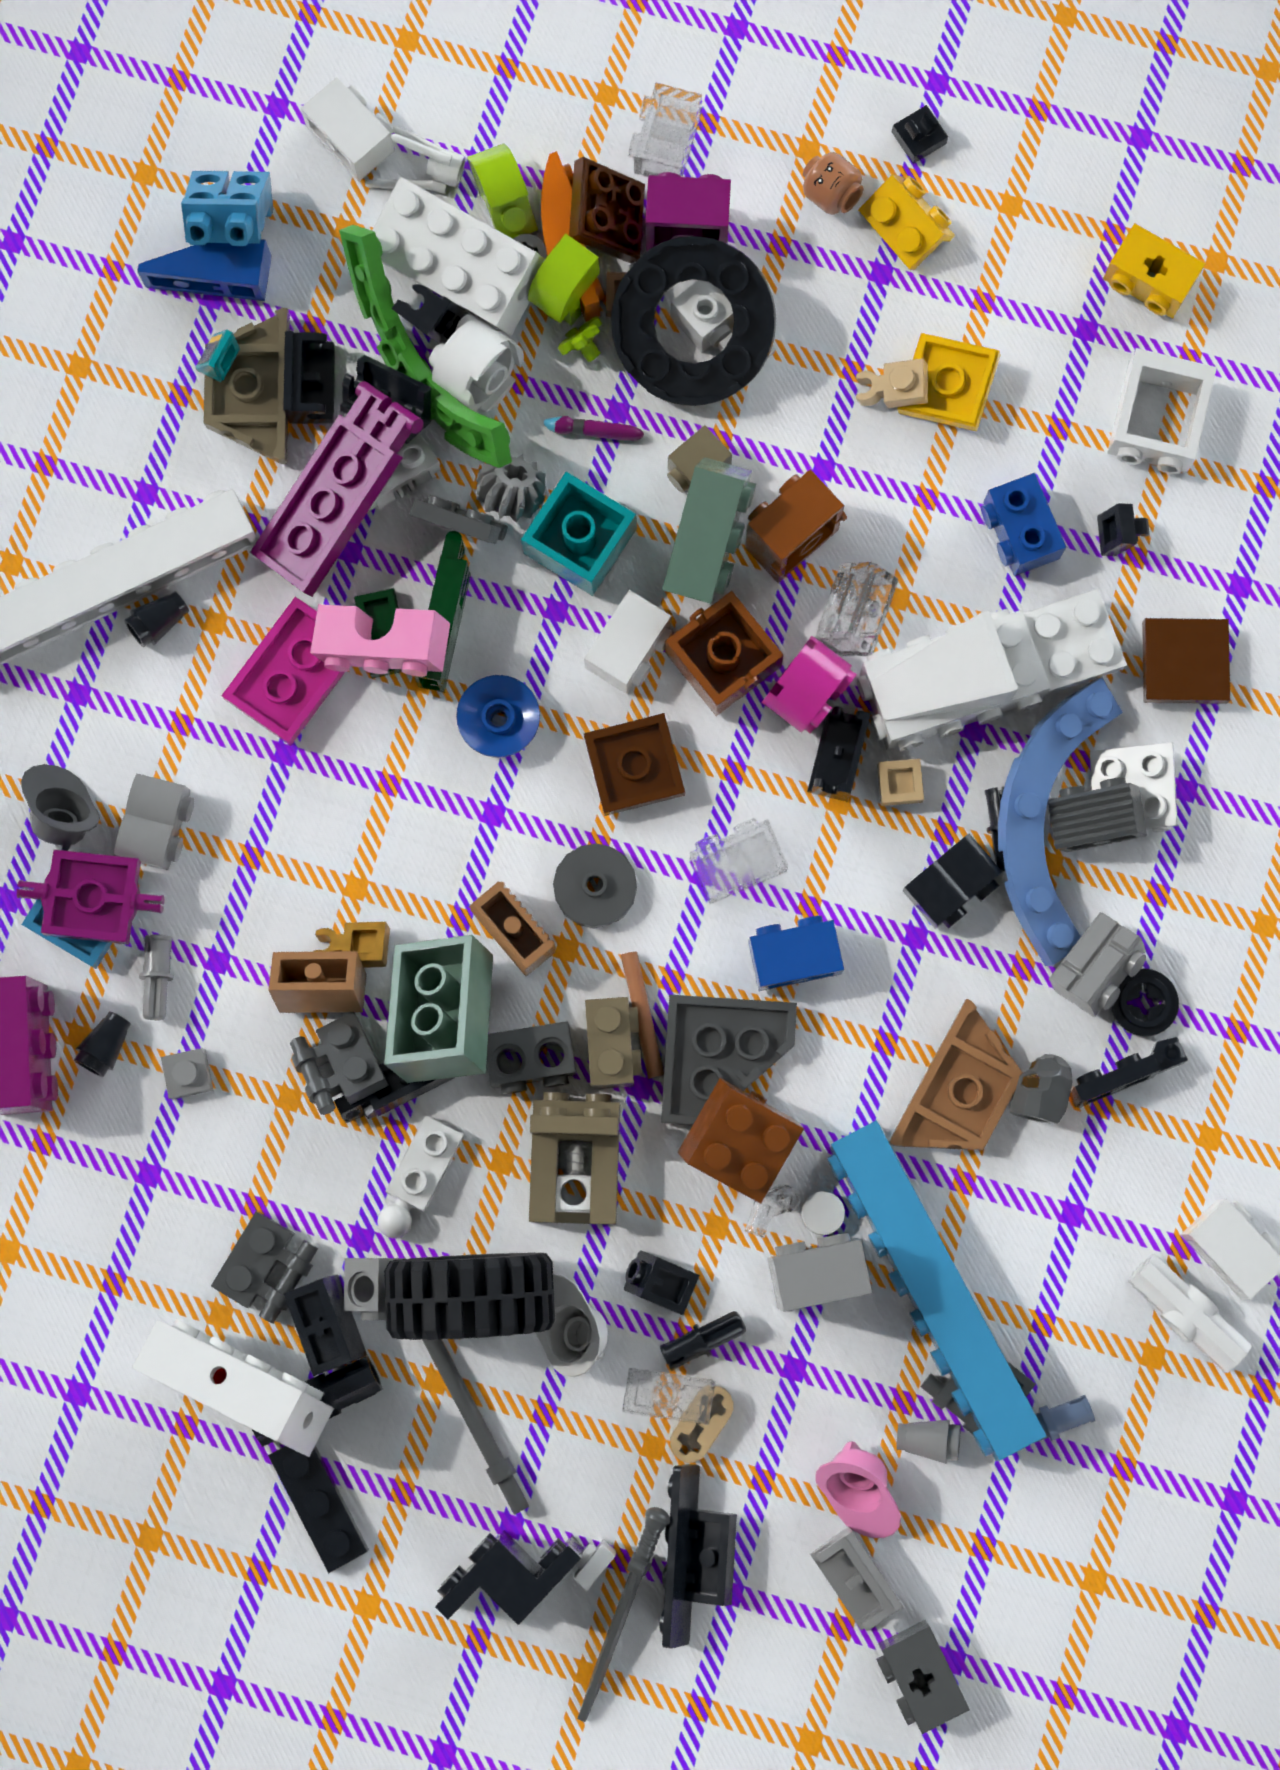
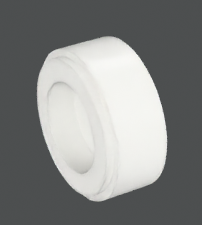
[801,1191,845,1235]

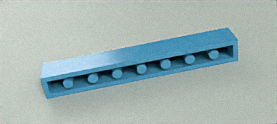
[827,1120,1047,1461]

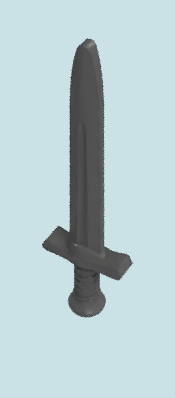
[577,1507,670,1722]

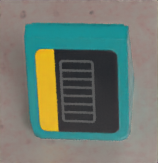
[196,330,240,382]

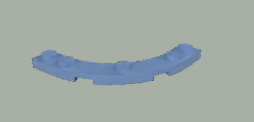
[998,677,1123,966]

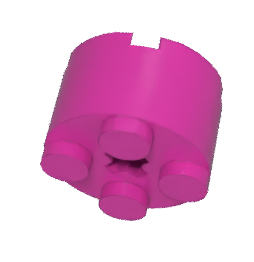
[761,636,857,734]

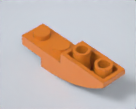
[541,151,605,322]

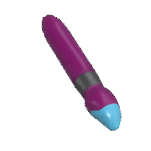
[544,416,644,441]

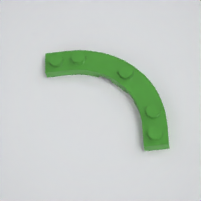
[339,225,512,468]

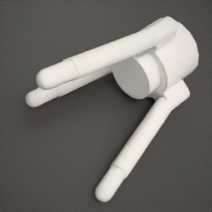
[365,126,465,194]

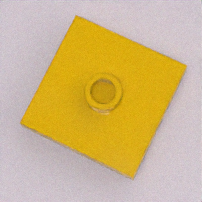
[897,333,1001,432]

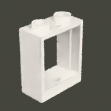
[1107,348,1217,474]

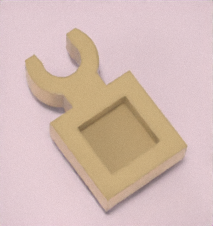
[856,358,928,408]

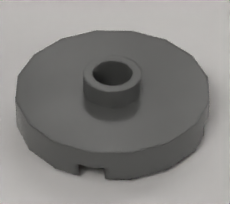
[553,843,637,929]

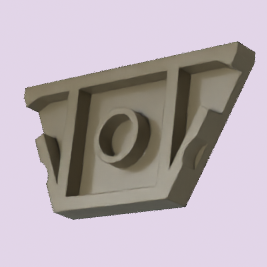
[203,308,290,464]

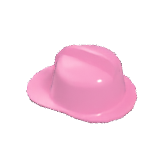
[816,1441,901,1538]

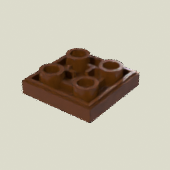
[569,157,645,264]
[1142,618,1230,704]

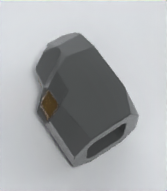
[1010,1054,1073,1124]

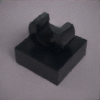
[891,105,948,164]
[1097,503,1150,556]

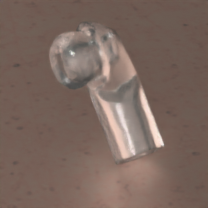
[745,1185,801,1238]

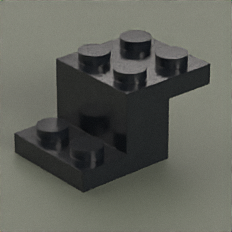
[435,1530,584,1625]

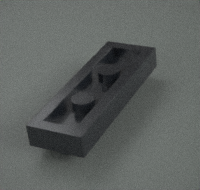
[268,1445,369,1574]

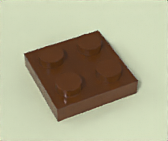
[583,713,685,816]

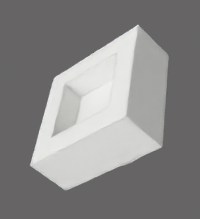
[573,1539,616,1591]

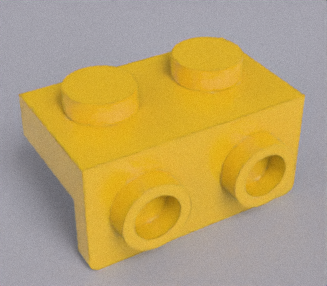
[858,174,955,270]

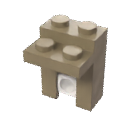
[529,1092,620,1225]

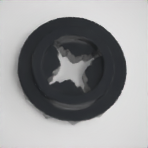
[1111,969,1179,1037]

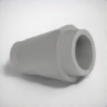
[897,1420,961,1464]

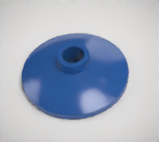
[456,675,540,758]

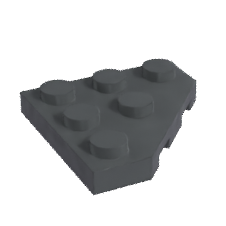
[661,995,797,1125]

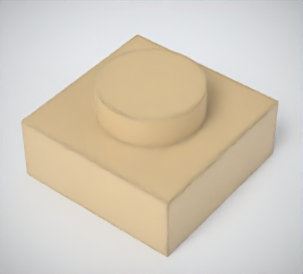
[877,759,924,806]

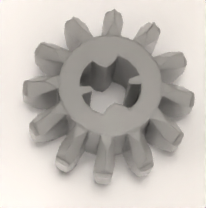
[476,454,546,522]

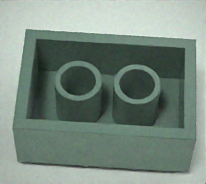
[662,457,756,604]
[384,935,493,1083]

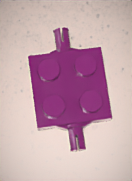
[16,850,165,945]

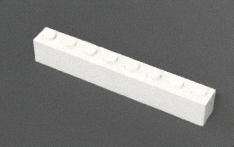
[0,488,258,665]

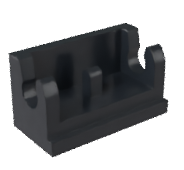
[391,284,469,344]
[283,331,335,424]
[340,355,431,444]
[807,706,871,802]
[284,1274,367,1376]

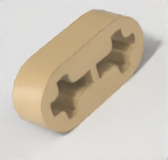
[670,1385,733,1463]

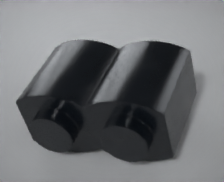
[903,834,1002,929]

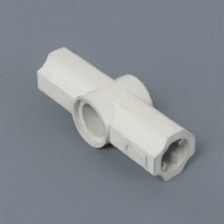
[1128,1254,1252,1373]

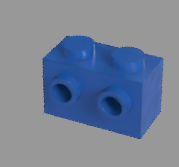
[981,472,1067,576]
[748,916,844,991]

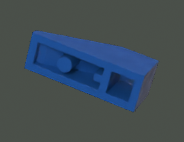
[137,239,272,301]

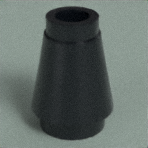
[124,591,189,647]
[74,1011,131,1077]

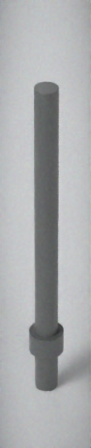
[422,1339,529,1515]

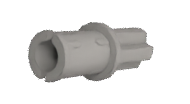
[139,935,174,1021]

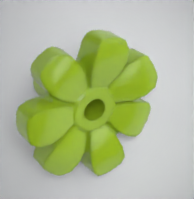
[557,316,603,362]

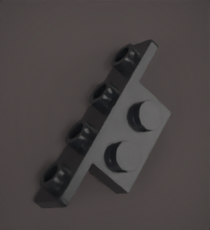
[659,1464,737,1649]

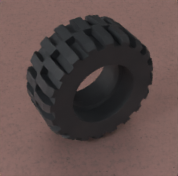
[384,1252,555,1340]

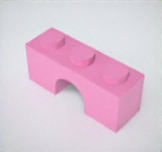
[310,604,450,677]

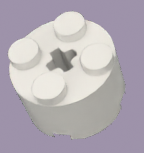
[429,314,524,413]

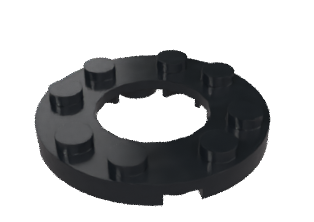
[611,236,776,406]

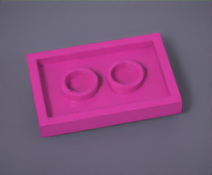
[221,597,345,746]

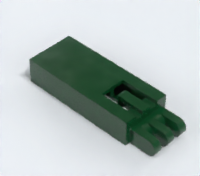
[414,531,471,693]

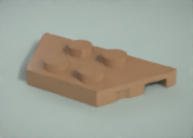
[888,999,1023,1150]

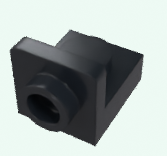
[624,1250,700,1315]

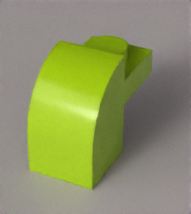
[467,143,538,239]
[528,233,600,326]

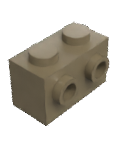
[585,997,642,1089]

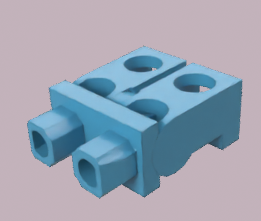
[181,171,274,246]

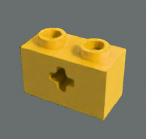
[1103,223,1206,319]

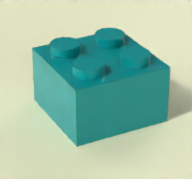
[521,472,637,596]

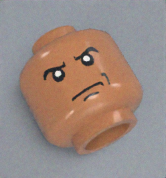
[803,152,864,215]

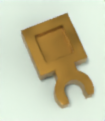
[313,922,390,968]

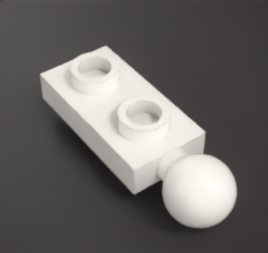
[377,1115,464,1238]

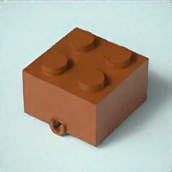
[745,469,847,583]
[665,590,784,716]
[678,1078,804,1204]

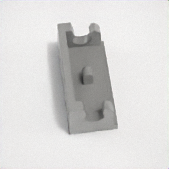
[810,1527,904,1631]

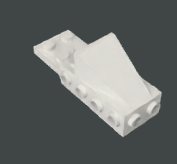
[856,589,1127,751]

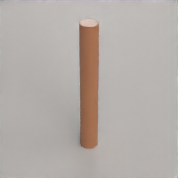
[621,951,664,1079]

